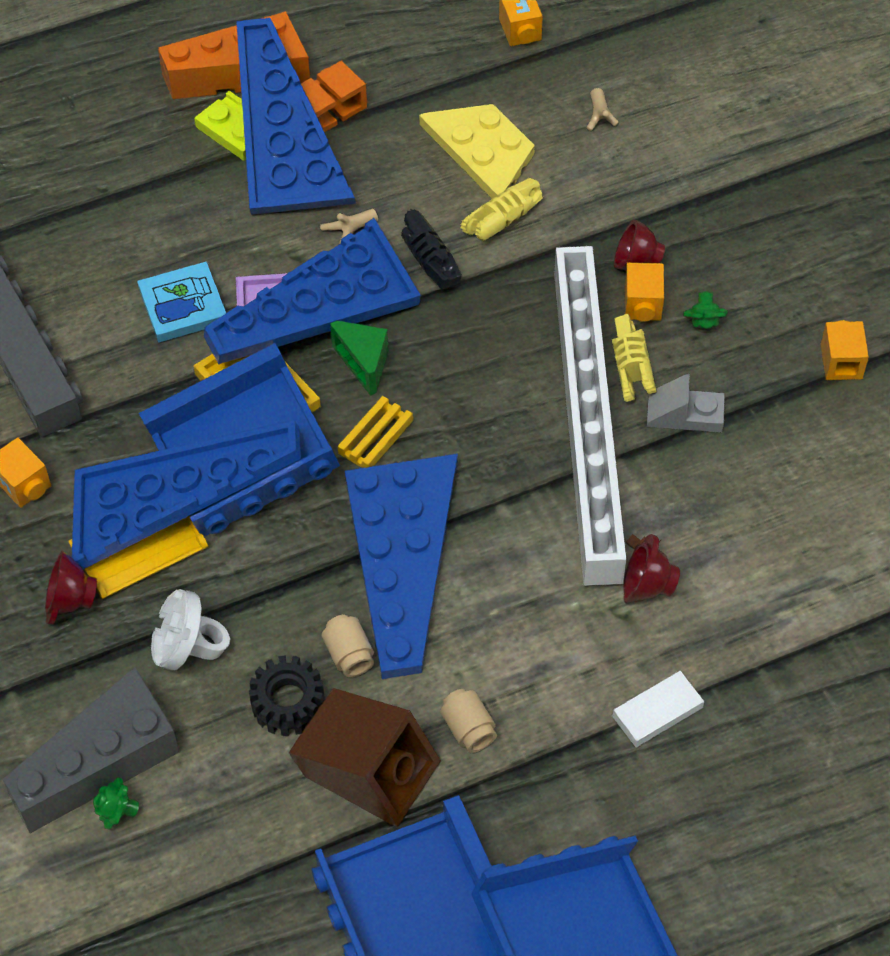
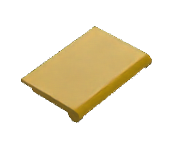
[68,516,208,599]

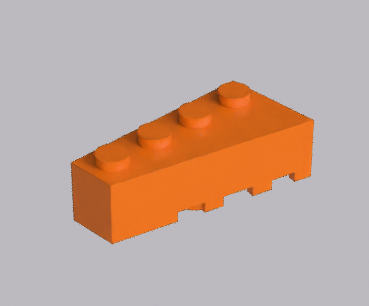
[158,11,310,99]

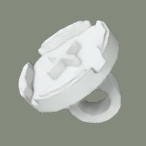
[151,589,230,670]

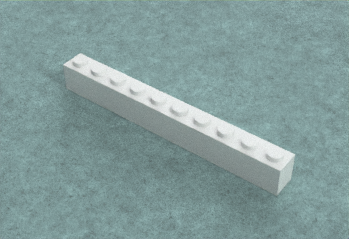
[554,246,626,586]

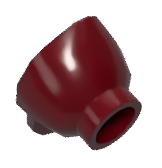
[613,219,665,271]
[623,534,680,603]
[45,551,97,625]

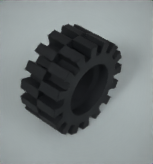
[249,655,325,736]

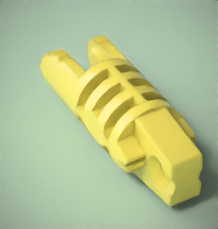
[460,178,543,241]
[612,314,656,402]

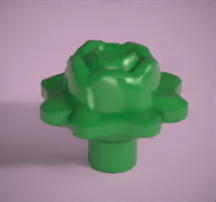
[683,291,728,329]
[93,777,139,829]

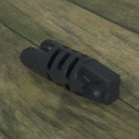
[401,209,462,289]

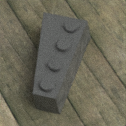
[3,667,179,833]

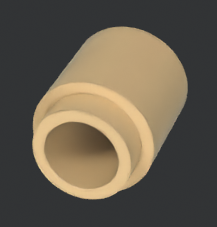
[322,615,374,677]
[440,689,497,753]

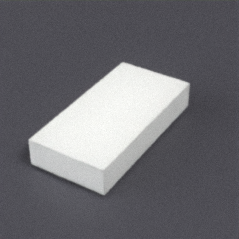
[612,671,704,747]

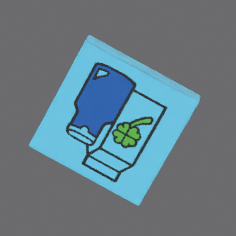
[137,262,226,343]

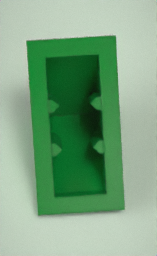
[330,321,388,396]

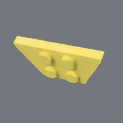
[419,104,535,199]

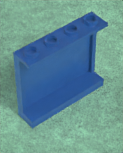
[139,343,340,537]
[311,795,498,956]
[471,836,677,956]

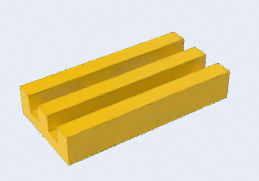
[338,396,413,468]

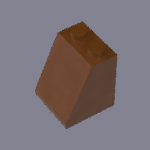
[288,688,441,827]

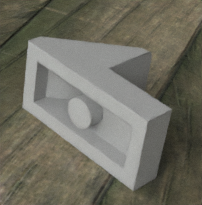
[647,374,725,432]

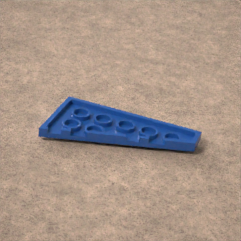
[236,18,356,215]
[204,218,421,364]
[72,420,301,569]
[345,454,458,679]

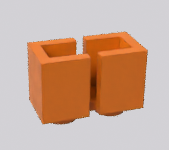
[301,61,367,132]

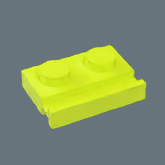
[194,91,246,161]

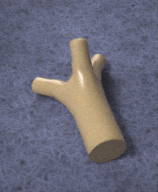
[587,88,618,131]
[320,208,378,244]

